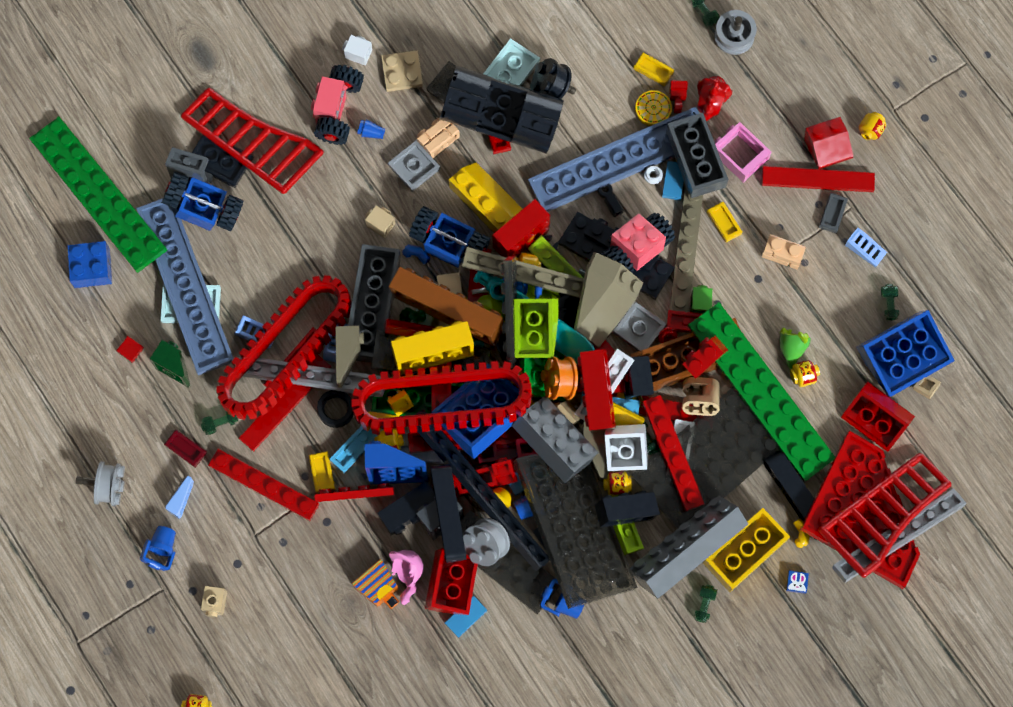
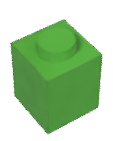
[691,285,713,313]

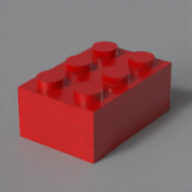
[492,199,550,260]

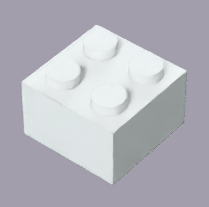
[605,424,648,471]

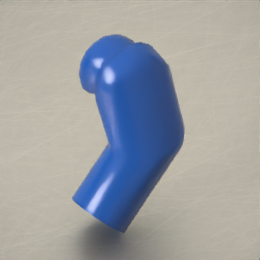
[402,244,430,265]

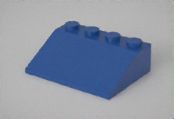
[856,310,955,397]
[431,363,530,459]
[364,441,429,485]

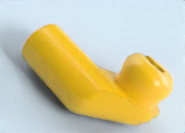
[793,518,810,548]

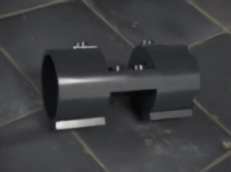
[439,65,564,154]

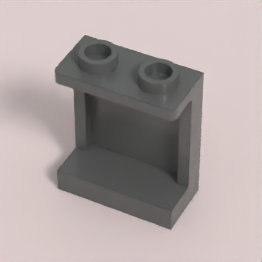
[165,147,213,186]

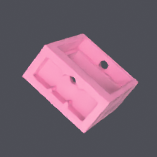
[714,122,772,183]

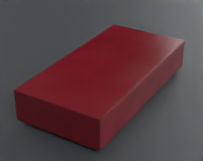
[164,430,207,468]

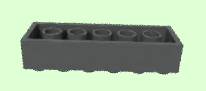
[348,244,401,364]
[629,496,748,599]

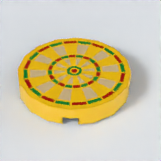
[635,90,672,126]

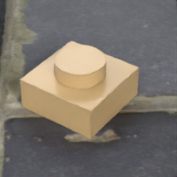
[913,375,941,400]

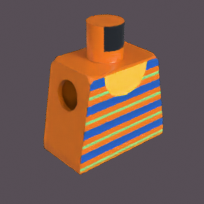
[352,559,400,609]

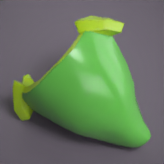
[779,327,811,369]

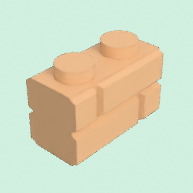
[417,118,460,158]
[762,234,806,270]

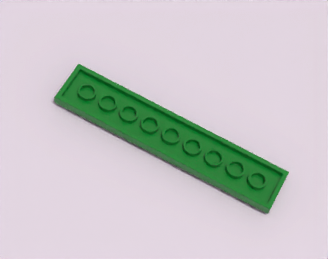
[29,117,168,273]
[687,302,835,482]

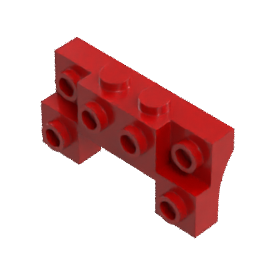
[452,457,518,497]

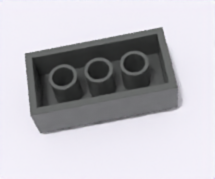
[666,113,729,198]
[512,396,599,483]

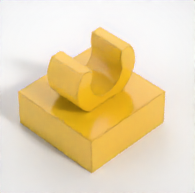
[387,390,413,417]

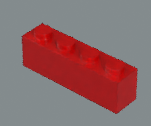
[578,349,616,431]

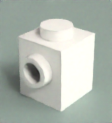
[343,35,372,66]

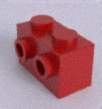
[683,335,728,379]

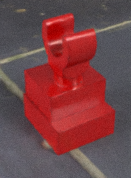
[669,80,688,113]

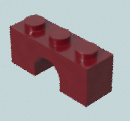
[478,438,537,466]

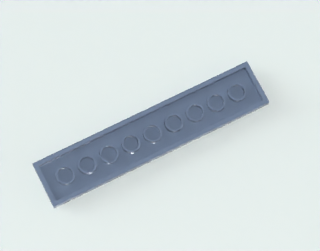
[528,107,699,212]
[136,199,234,375]

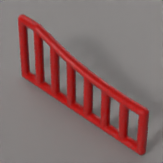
[181,88,324,194]
[818,453,952,578]

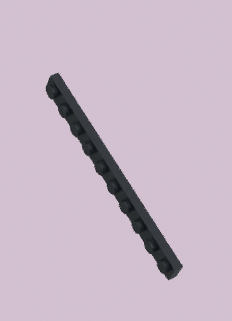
[415,409,551,571]

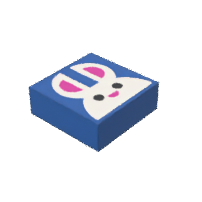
[786,570,809,594]

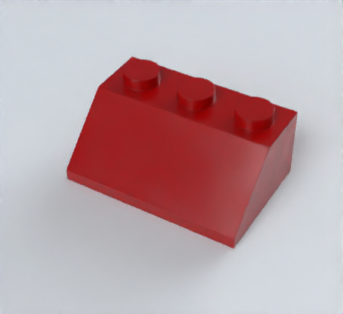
[841,382,915,452]
[425,548,478,615]

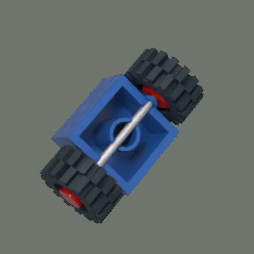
[161,171,244,232]
[409,206,490,268]

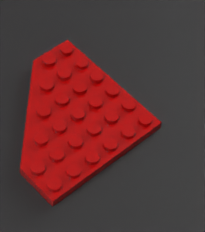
[800,430,920,589]

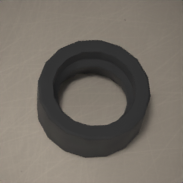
[317,390,354,428]

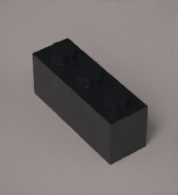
[377,481,435,536]
[594,491,660,527]

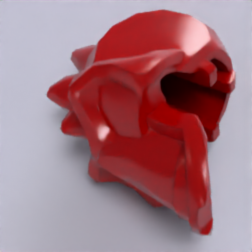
[697,76,733,122]

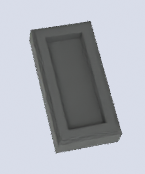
[819,193,848,234]

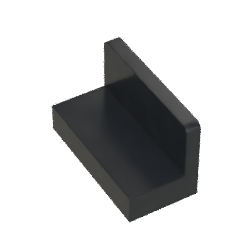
[622,356,654,399]

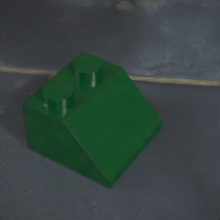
[150,340,190,387]

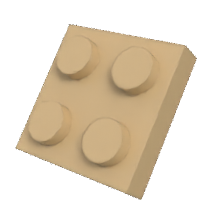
[381,50,423,92]

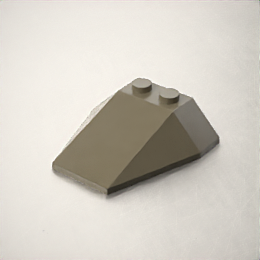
[574,252,643,348]

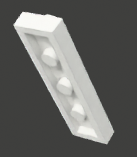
[575,349,634,421]

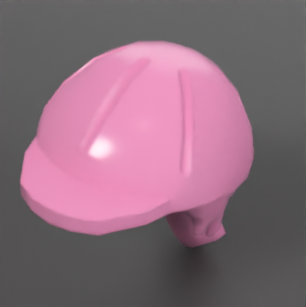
[389,550,423,605]

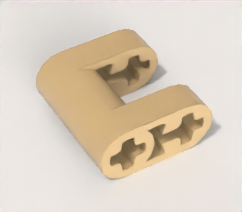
[682,377,719,416]

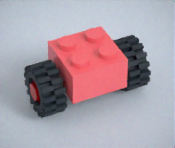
[311,65,364,145]
[601,213,675,273]

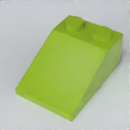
[514,298,558,358]

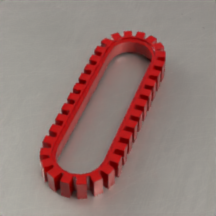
[216,275,352,420]
[351,361,532,436]

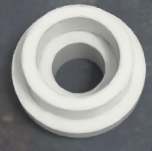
[644,166,663,184]

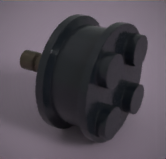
[530,58,576,99]

